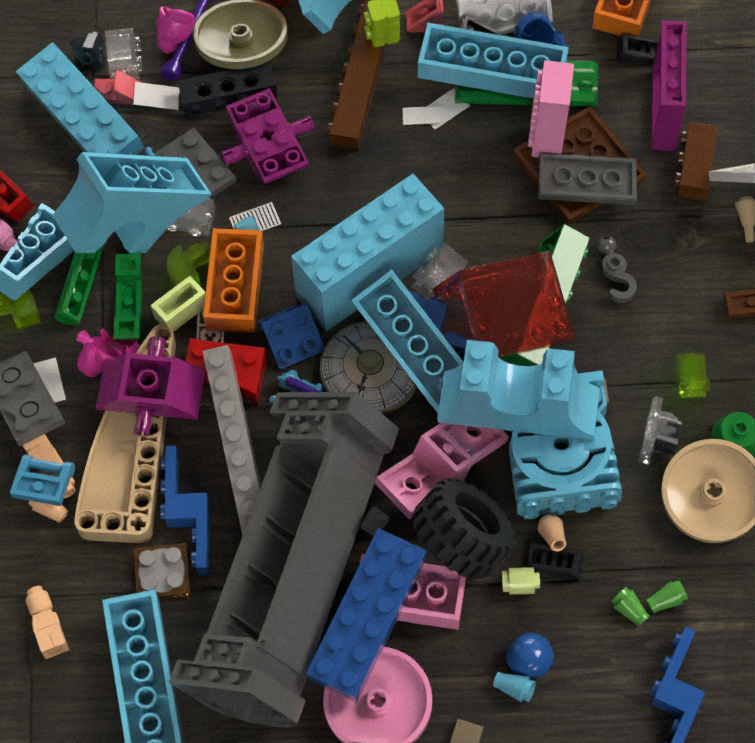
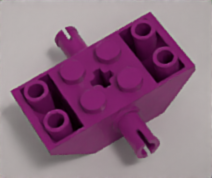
[221,88,315,184]
[96,336,205,437]

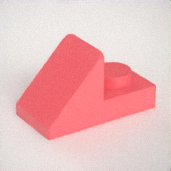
[94,70,142,105]

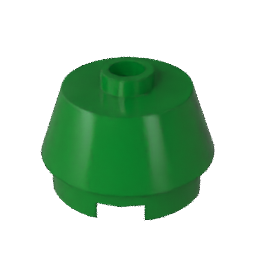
[711,412,755,457]

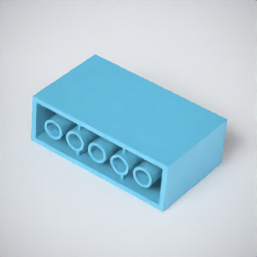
[291,174,444,332]

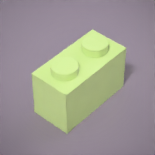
[151,276,206,332]

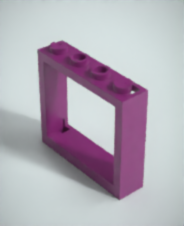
[651,21,686,151]

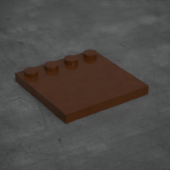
[512,106,647,225]

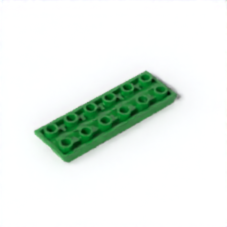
[455,60,598,107]

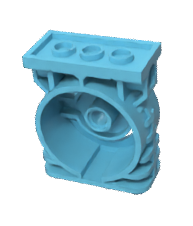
[509,370,622,519]

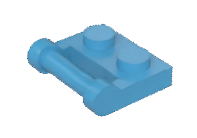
[10,455,75,506]

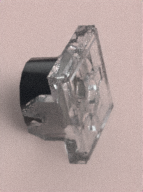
[639,396,682,464]

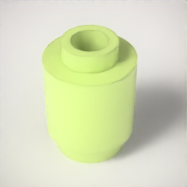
[502,567,540,595]

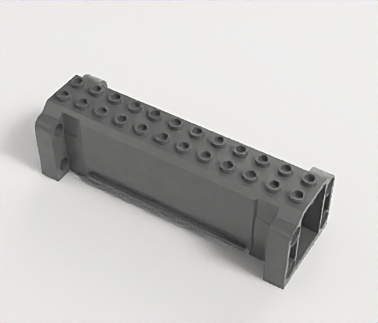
[169,392,399,728]

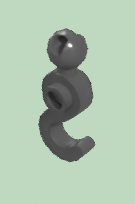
[597,236,637,303]

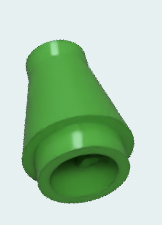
[646,580,688,613]
[611,587,649,626]

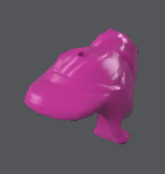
[156,7,196,54]
[77,328,140,378]

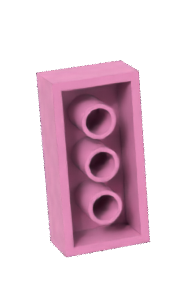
[528,60,574,158]
[360,554,466,630]

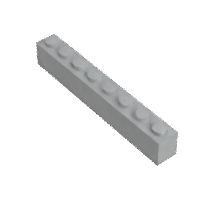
[203,345,261,535]

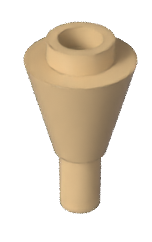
[734,196,755,243]

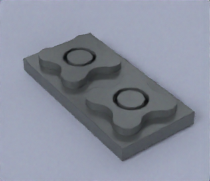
[538,153,637,205]
[0,351,65,446]

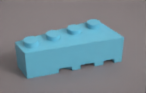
[0,203,74,301]

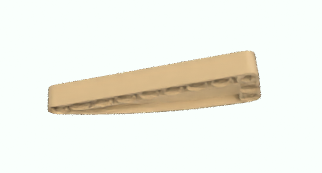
[75,324,176,543]

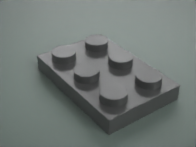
[155,128,236,207]

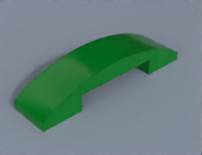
[114,253,142,342]

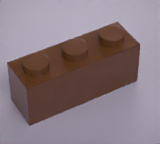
[674,122,718,201]

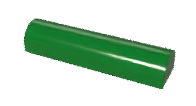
[54,244,104,325]

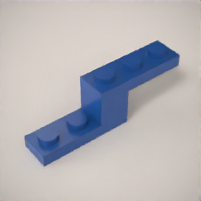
[410,292,485,355]
[160,446,209,576]
[650,627,705,743]

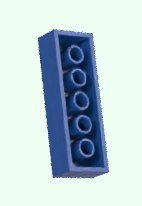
[306,528,427,703]

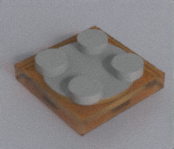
[134,543,191,599]

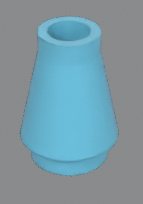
[493,672,535,702]

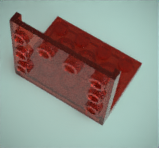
[432,251,575,357]

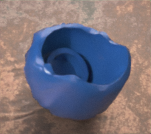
[514,11,556,44]
[506,632,554,678]

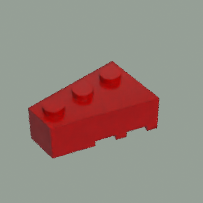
[0,170,35,223]
[186,338,267,406]

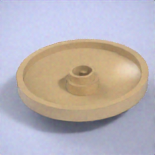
[661,439,755,543]

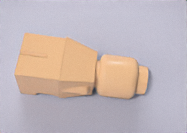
[22,434,76,498]
[26,586,69,659]

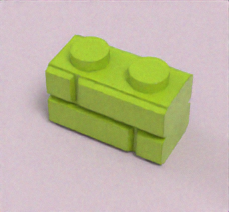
[363,0,400,47]

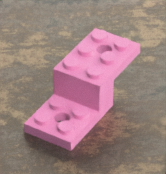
[374,423,509,519]

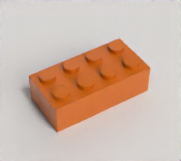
[592,0,651,36]
[203,228,264,333]

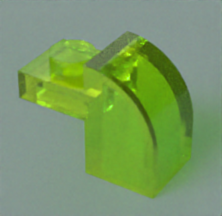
[167,241,211,288]
[0,290,42,329]
[676,352,711,398]

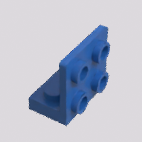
[257,303,325,369]

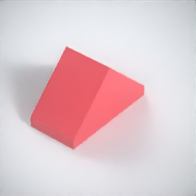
[406,0,444,33]

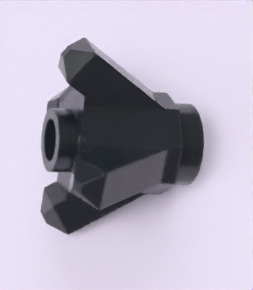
[69,31,107,69]

